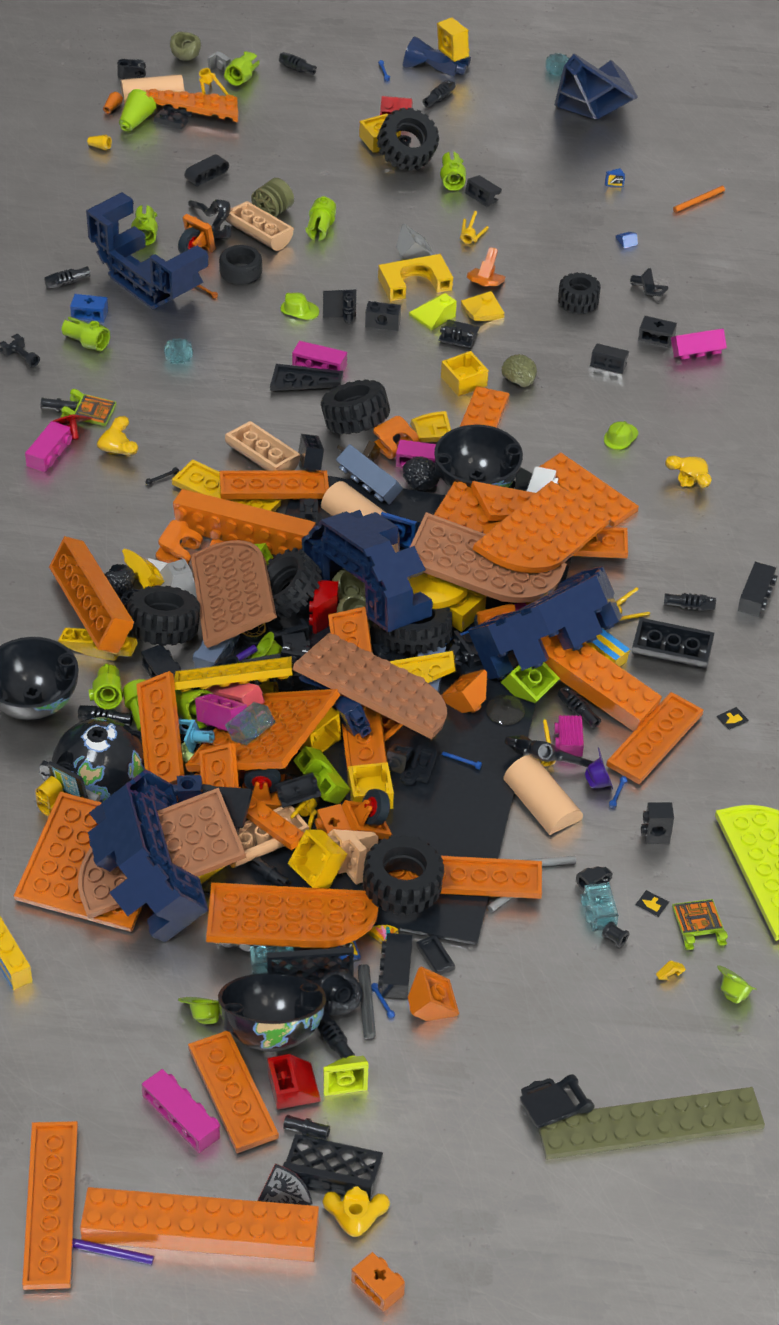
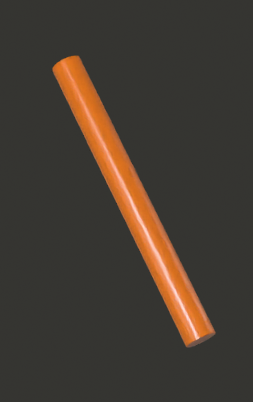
[673,186,725,213]

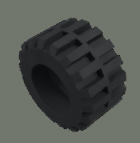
[558,272,601,314]

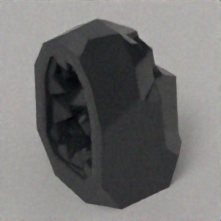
[576,866,613,894]

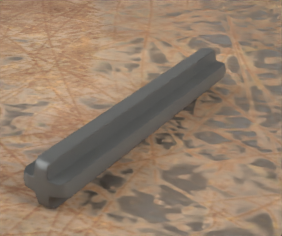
[358,964,376,1039]

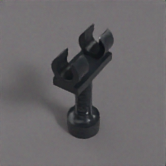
[0,334,40,367]
[278,642,311,691]

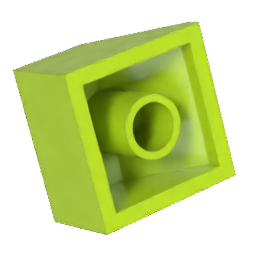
[501,662,560,703]

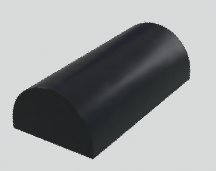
[632,618,715,668]

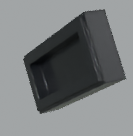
[416,935,455,975]

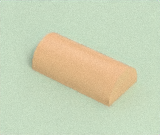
[121,74,184,105]
[226,201,294,251]
[225,421,301,471]
[321,481,386,516]
[503,755,583,835]
[230,805,309,868]

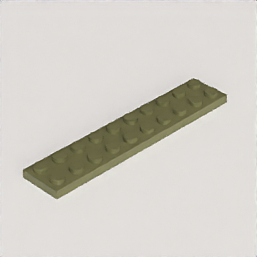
[538,1087,765,1160]

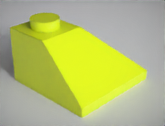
[409,293,457,330]
[323,1056,368,1096]

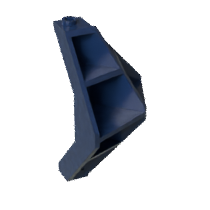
[554,54,638,119]

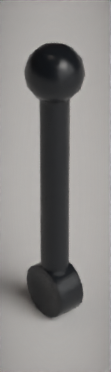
[145,467,180,485]

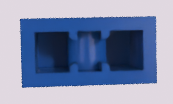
[70,294,108,323]

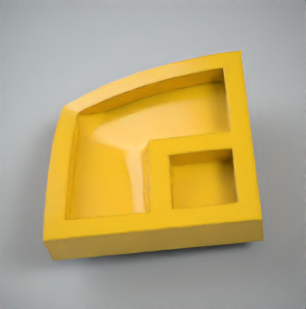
[461,291,504,321]
[410,411,451,443]

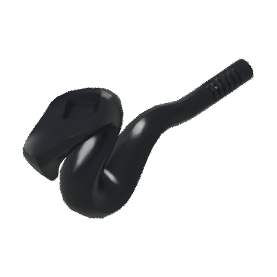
[188,199,231,240]
[504,735,594,767]

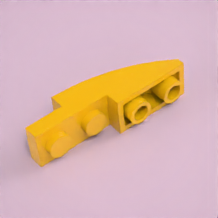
[122,548,165,588]
[58,628,138,661]

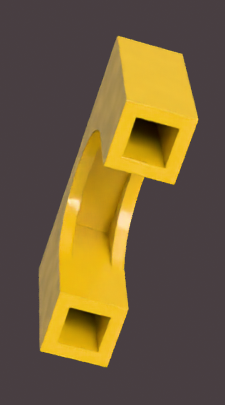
[378,254,453,302]

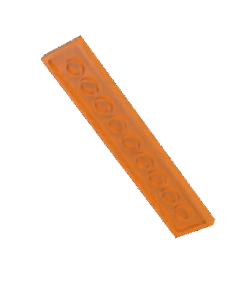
[328,607,387,771]

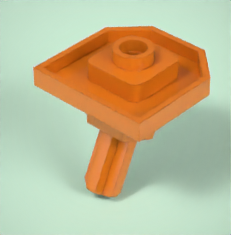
[467,247,506,287]

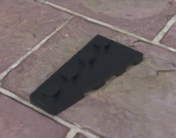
[270,364,343,391]

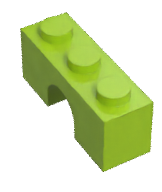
[293,746,351,804]

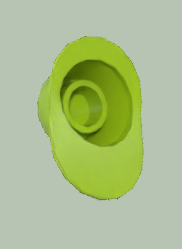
[280,292,320,320]
[604,421,638,450]
[248,632,282,659]
[717,965,757,1004]
[178,997,220,1024]

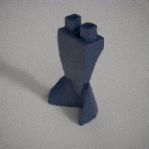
[402,36,471,76]
[299,675,371,737]

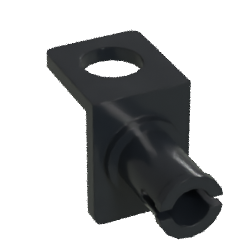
[630,268,668,297]

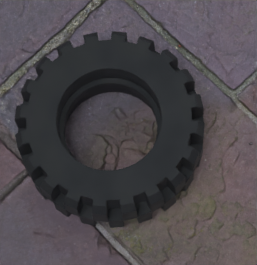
[377,108,439,171]
[320,379,390,434]
[127,585,200,646]
[363,835,444,915]

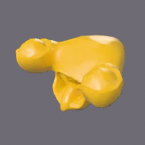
[97,416,138,456]
[665,456,712,488]
[322,1186,390,1238]

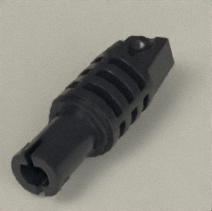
[279,52,317,75]
[423,81,455,107]
[44,266,91,288]
[664,593,716,611]
[558,686,601,728]
[78,705,133,726]
[317,1011,355,1059]

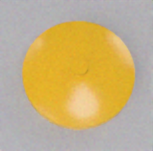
[408,572,469,609]

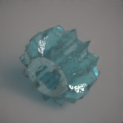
[545,53,570,76]
[164,337,193,365]

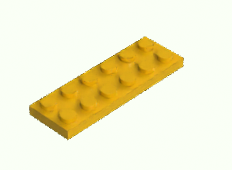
[171,459,281,512]
[174,656,293,692]

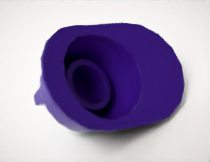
[585,747,613,790]

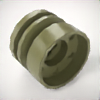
[251,178,294,217]

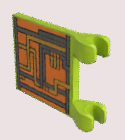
[61,389,116,427]
[672,899,728,950]

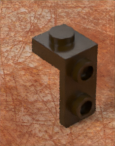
[337,441,380,462]

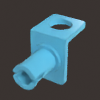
[178,719,215,752]

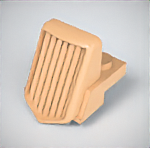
[328,829,378,884]

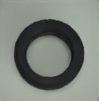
[219,245,262,285]

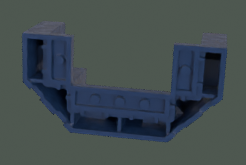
[86,192,209,310]
[302,510,433,632]
[468,566,622,681]
[88,769,209,942]

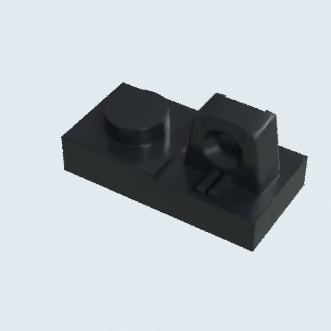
[300,498,318,526]

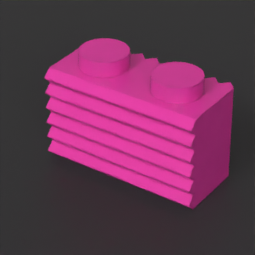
[554,715,584,756]

